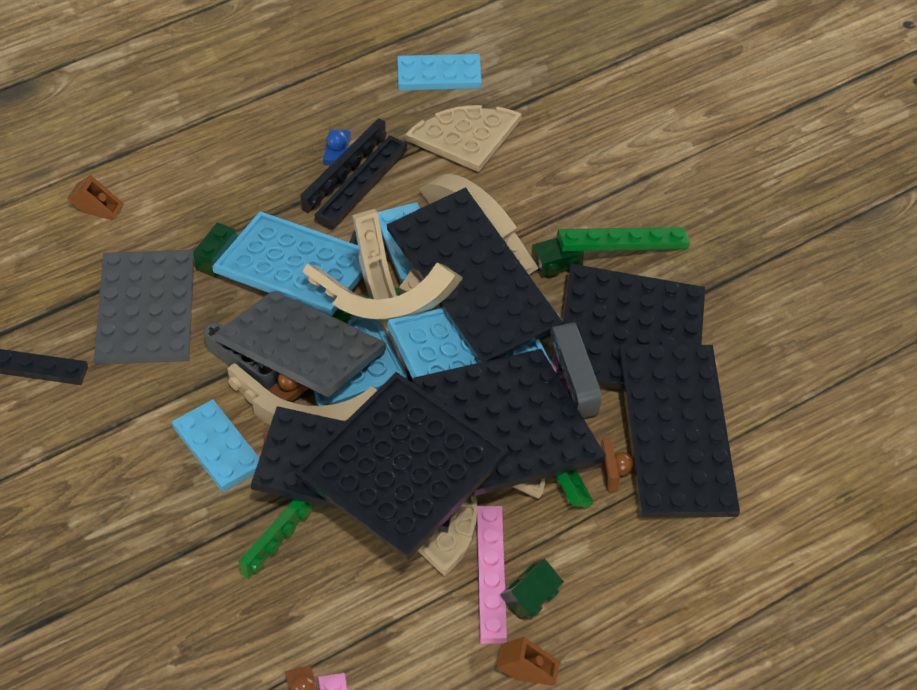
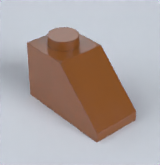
[67,175,124,220]
[497,637,560,686]

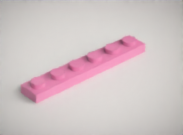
[477,506,507,644]

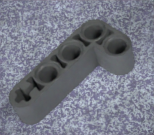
[550,322,601,418]
[204,323,279,390]

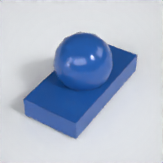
[323,129,351,165]

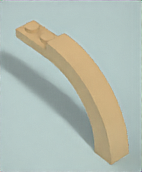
[419,174,538,274]
[352,209,409,372]
[302,263,463,321]
[227,363,377,425]

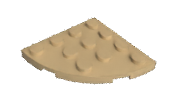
[405,105,522,172]
[418,494,477,576]

